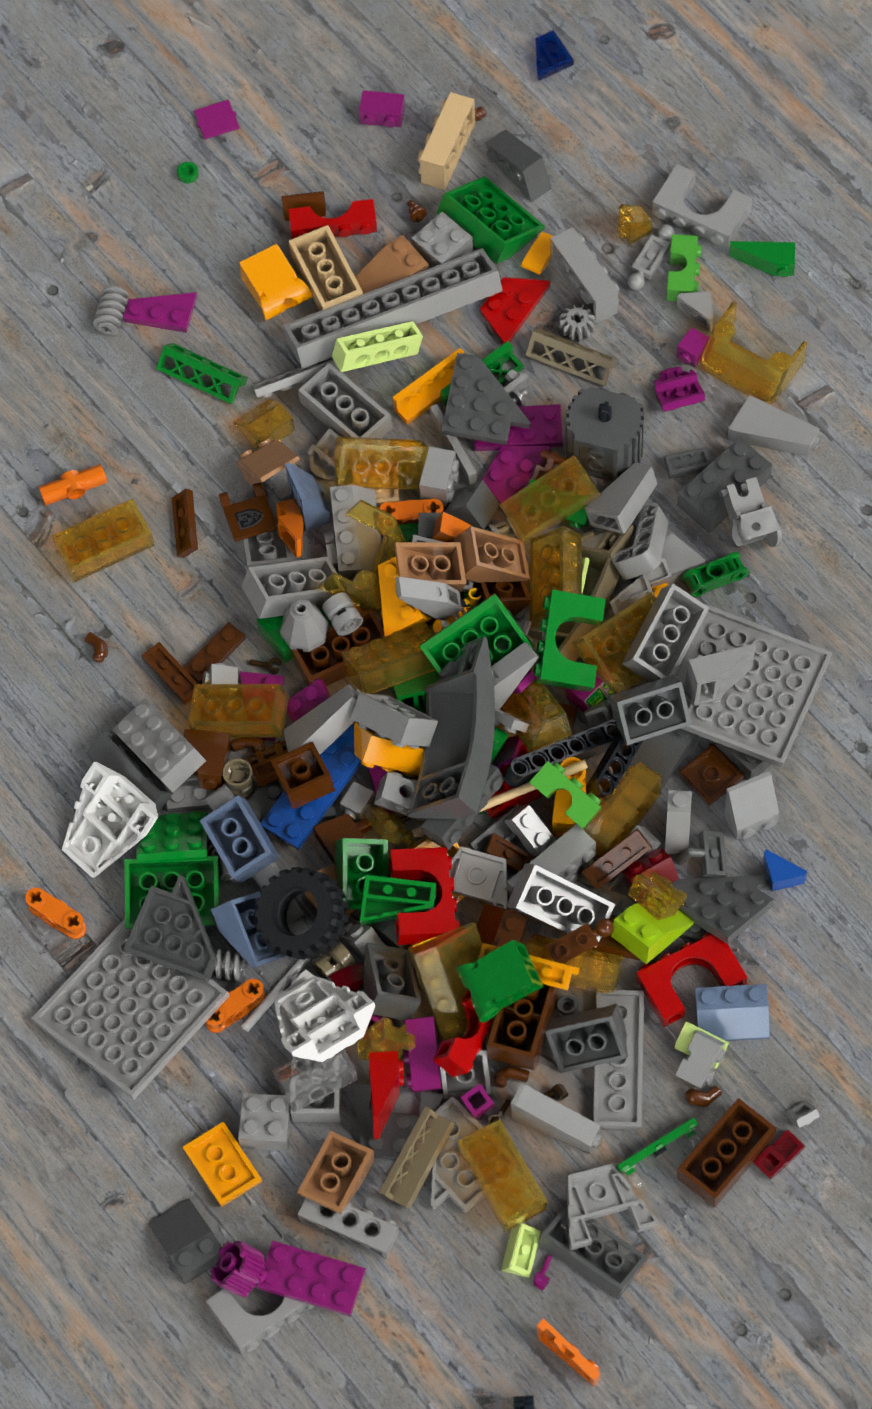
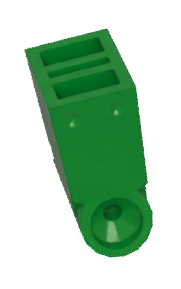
[382,657,439,714]
[456,940,544,1023]

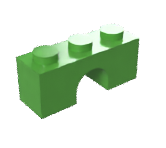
[667,234,702,302]
[530,761,602,829]

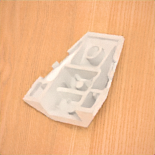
[62,762,158,878]
[274,976,375,1062]

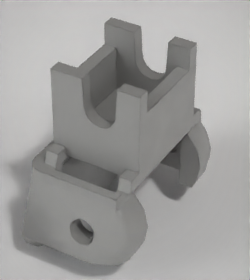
[721,477,782,547]

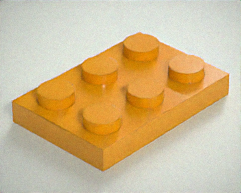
[183,1121,262,1208]

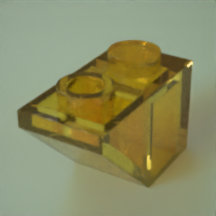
[617,204,652,244]

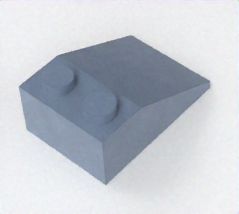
[285,462,333,532]
[211,891,285,968]

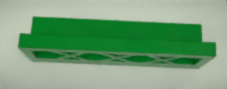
[440,341,524,406]
[156,343,248,404]

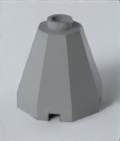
[280,599,329,652]

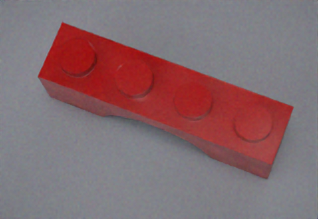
[288,199,377,239]
[433,989,496,1077]

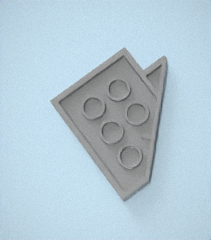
[431,1096,519,1214]

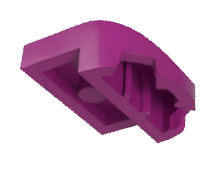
[654,367,705,412]

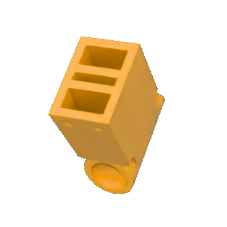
[239,244,313,321]
[552,757,586,837]

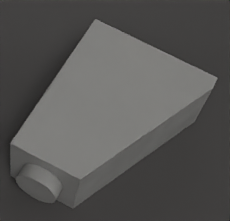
[635,533,705,587]
[665,790,692,856]

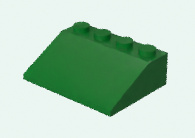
[436,176,545,264]
[419,594,535,676]
[124,856,221,929]

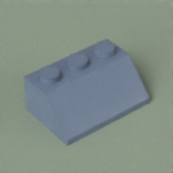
[694,984,770,1041]

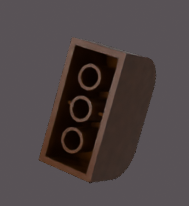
[487,984,559,1071]

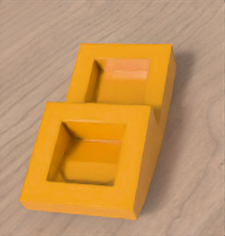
[521,231,554,275]

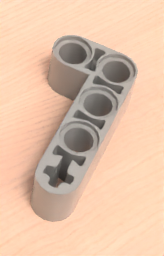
[612,503,669,580]

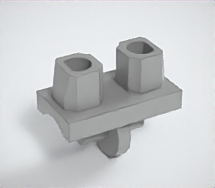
[502,369,528,406]

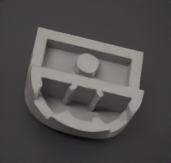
[308,428,363,481]

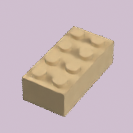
[418,92,475,190]
[289,225,363,311]

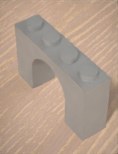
[652,164,753,248]
[206,1244,315,1354]

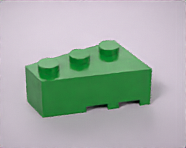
[360,875,436,926]

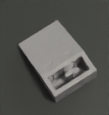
[685,643,756,706]

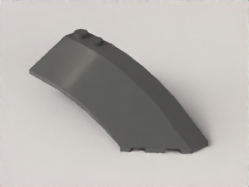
[407,636,495,819]

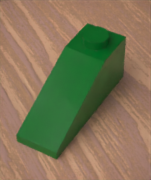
[729,241,795,277]

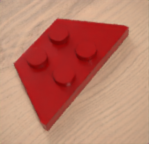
[480,277,550,345]

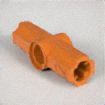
[39,464,108,505]

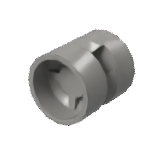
[322,593,363,636]

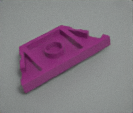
[482,446,551,518]

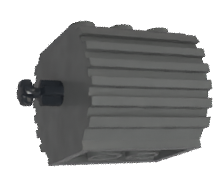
[566,387,644,482]

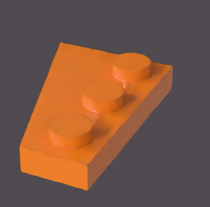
[537,1318,600,1386]

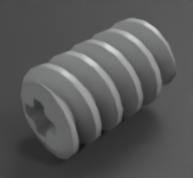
[93,286,129,336]
[211,949,248,982]

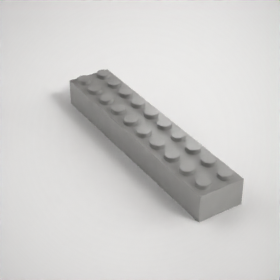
[283,248,502,369]

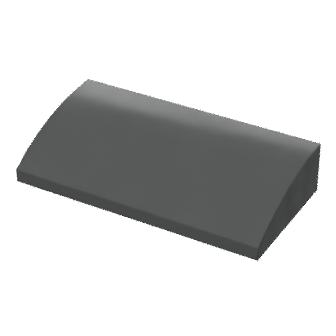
[538,1204,648,1300]

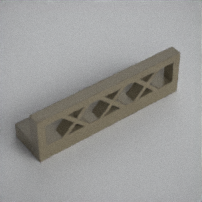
[525,328,618,386]
[379,1106,455,1210]

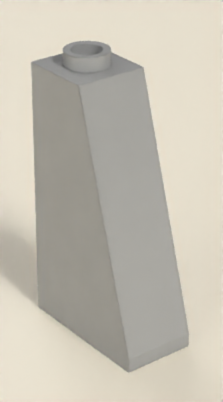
[728,395,821,456]
[585,462,657,534]
[283,684,361,754]
[511,1083,603,1154]

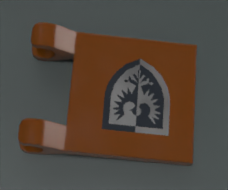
[218,482,277,542]

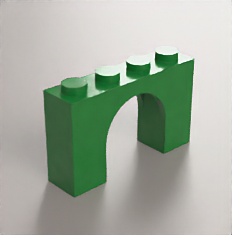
[533,589,606,692]

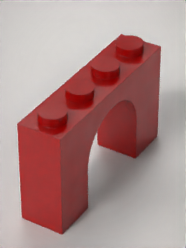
[388,847,460,945]
[636,932,748,1027]

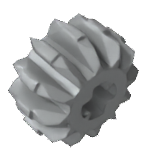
[559,304,596,342]

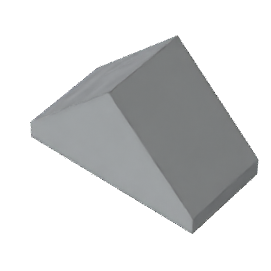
[677,291,713,332]

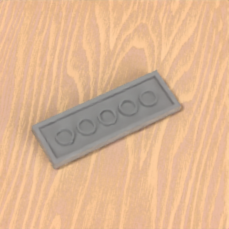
[593,989,644,1130]

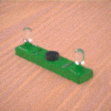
[615,1118,701,1189]

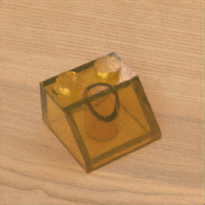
[234,399,295,450]

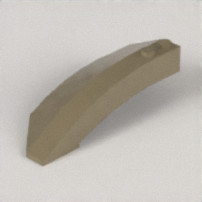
[527,525,633,679]

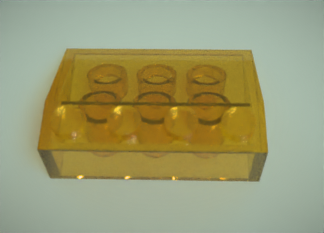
[572,592,656,693]
[408,922,482,1040]

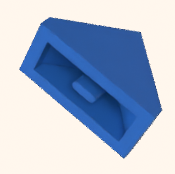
[763,849,807,891]

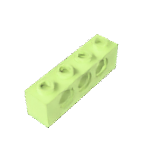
[332,321,423,372]

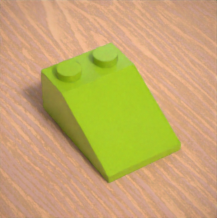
[611,894,694,964]

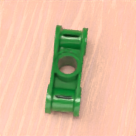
[681,552,749,598]

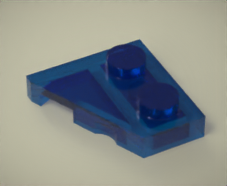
[535,30,574,81]

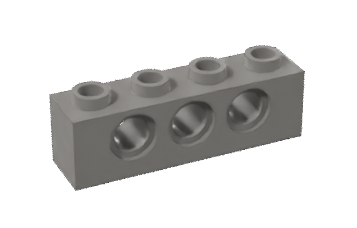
[374,772,467,829]
[298,1198,399,1260]

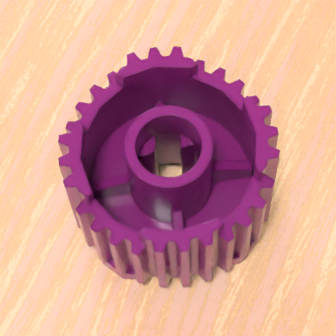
[210,1240,267,1298]

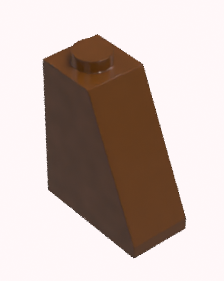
[184,729,231,790]

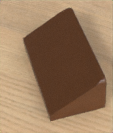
[281,191,327,221]

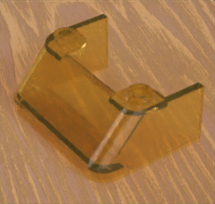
[701,302,807,404]
[319,500,406,613]

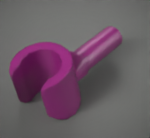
[534,1255,552,1290]

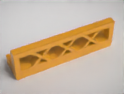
[392,348,464,425]
[479,943,580,990]

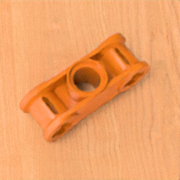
[379,498,443,530]
[25,888,86,939]
[206,978,265,1033]

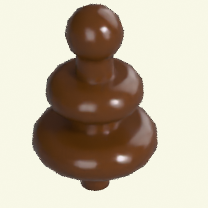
[407,200,427,222]

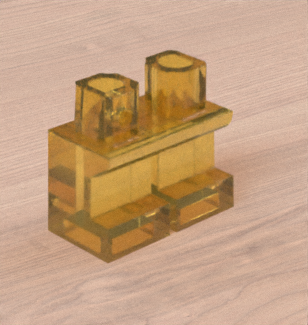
[628,872,687,920]
[357,1017,416,1061]

